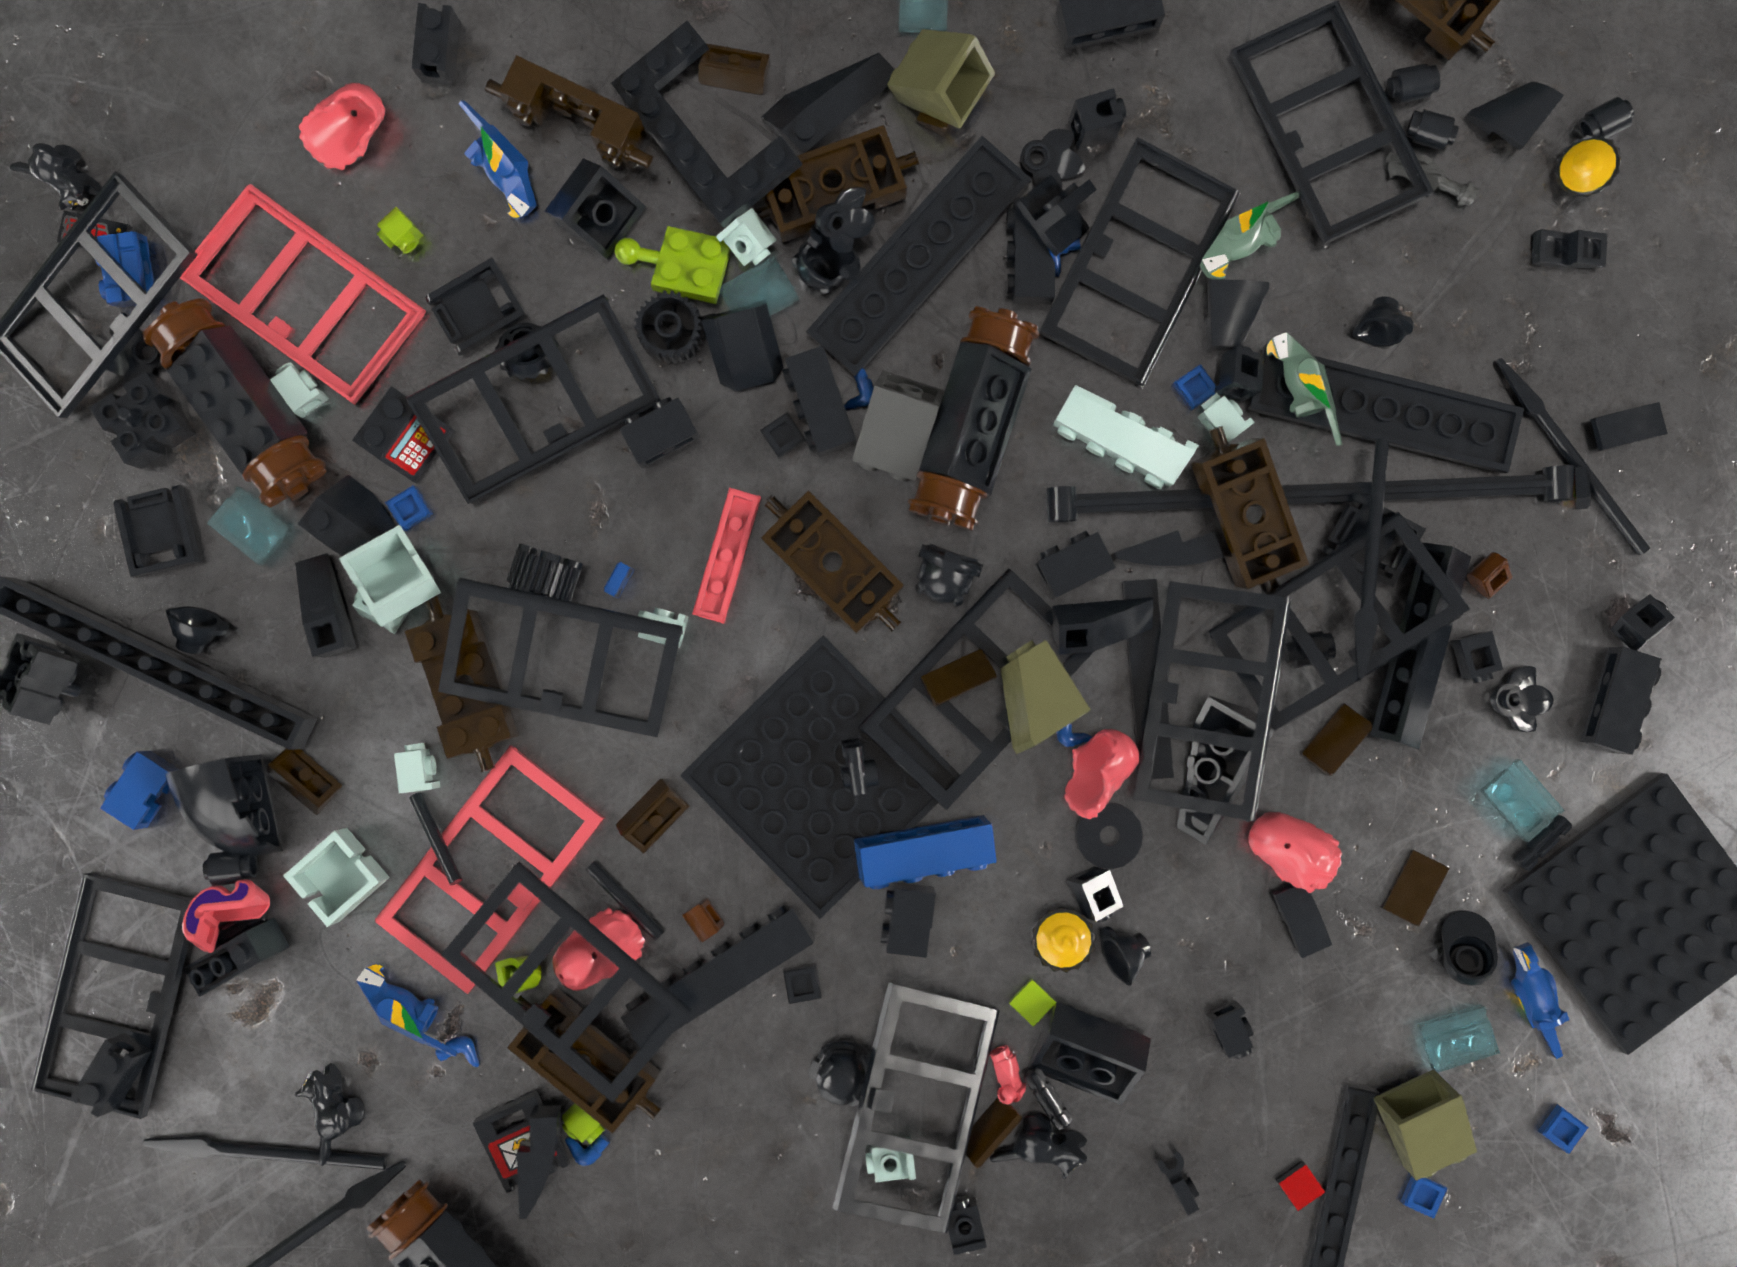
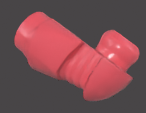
[990,1045,1026,1105]

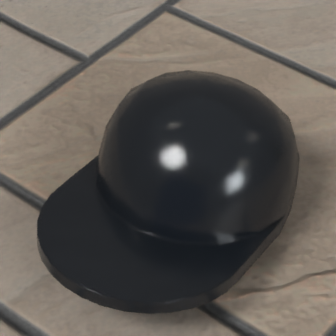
[1442,911,1498,986]

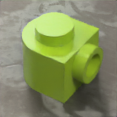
[377,206,424,254]
[495,955,542,993]
[562,1103,605,1144]

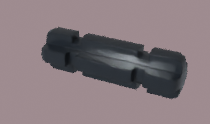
[1514,814,1572,871]
[214,914,268,950]
[1024,1067,1072,1130]

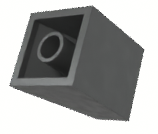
[852,370,945,481]

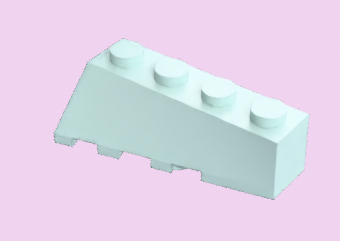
[1053,385,1199,489]

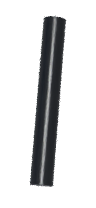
[409,792,463,886]
[585,861,665,941]

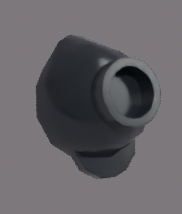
[1352,296,1414,346]
[166,606,229,654]
[1100,926,1151,986]

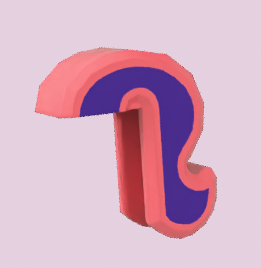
[182,879,270,953]

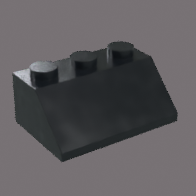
[1028,1002,1151,1105]

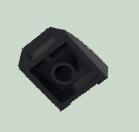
[701,299,784,391]

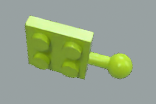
[615,226,731,304]

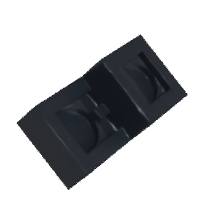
[1532,229,1607,268]
[1590,402,1668,451]
[1272,884,1332,958]

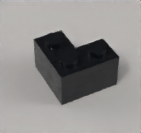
[880,882,936,958]

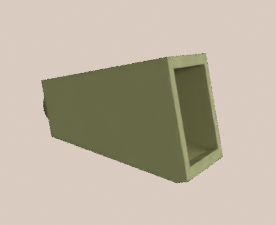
[887,29,995,129]
[1000,640,1091,754]
[1374,1069,1477,1181]

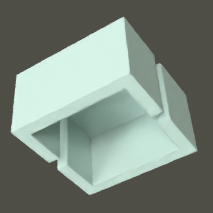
[339,525,441,627]
[283,828,390,927]

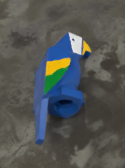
[459,100,537,219]
[1511,942,1570,1059]
[356,964,458,1057]

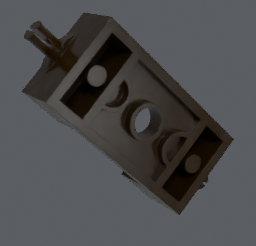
[1396,0,1500,61]
[485,55,653,169]
[747,125,919,243]
[1191,426,1309,593]
[761,490,904,634]
[404,596,519,772]
[507,988,662,1134]

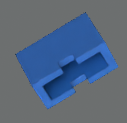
[100,750,179,830]

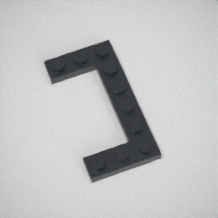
[611,20,803,228]

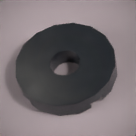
[1075,802,1143,869]

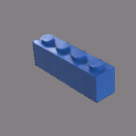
[854,815,997,889]

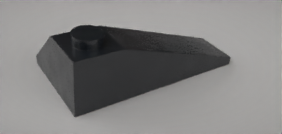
[761,53,895,156]
[297,475,434,579]
[1177,696,1274,845]

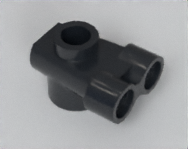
[841,738,879,796]

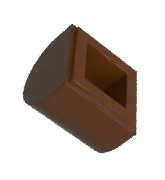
[1467,552,1512,599]
[682,898,724,943]

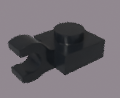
[1156,1148,1200,1215]

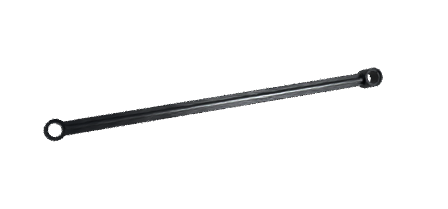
[1046,465,1576,523]

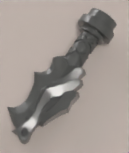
[1385,152,1480,207]

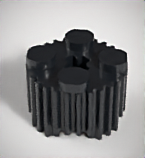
[634,290,705,365]
[506,543,583,601]

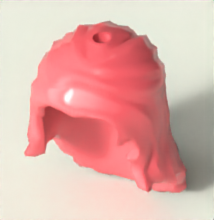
[298,83,386,170]
[1064,729,1139,819]
[1248,812,1342,893]
[552,908,645,991]

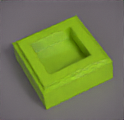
[1008,978,1056,1027]

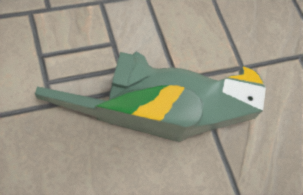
[1199,191,1300,280]
[1266,332,1343,446]

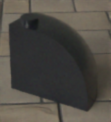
[165,754,283,856]

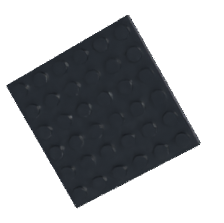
[680,635,960,919]
[1503,773,1737,1055]

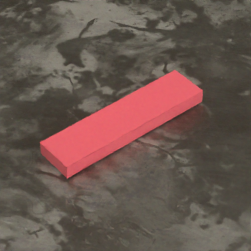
[692,487,762,624]

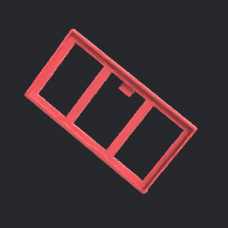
[180,184,426,405]
[375,745,605,994]

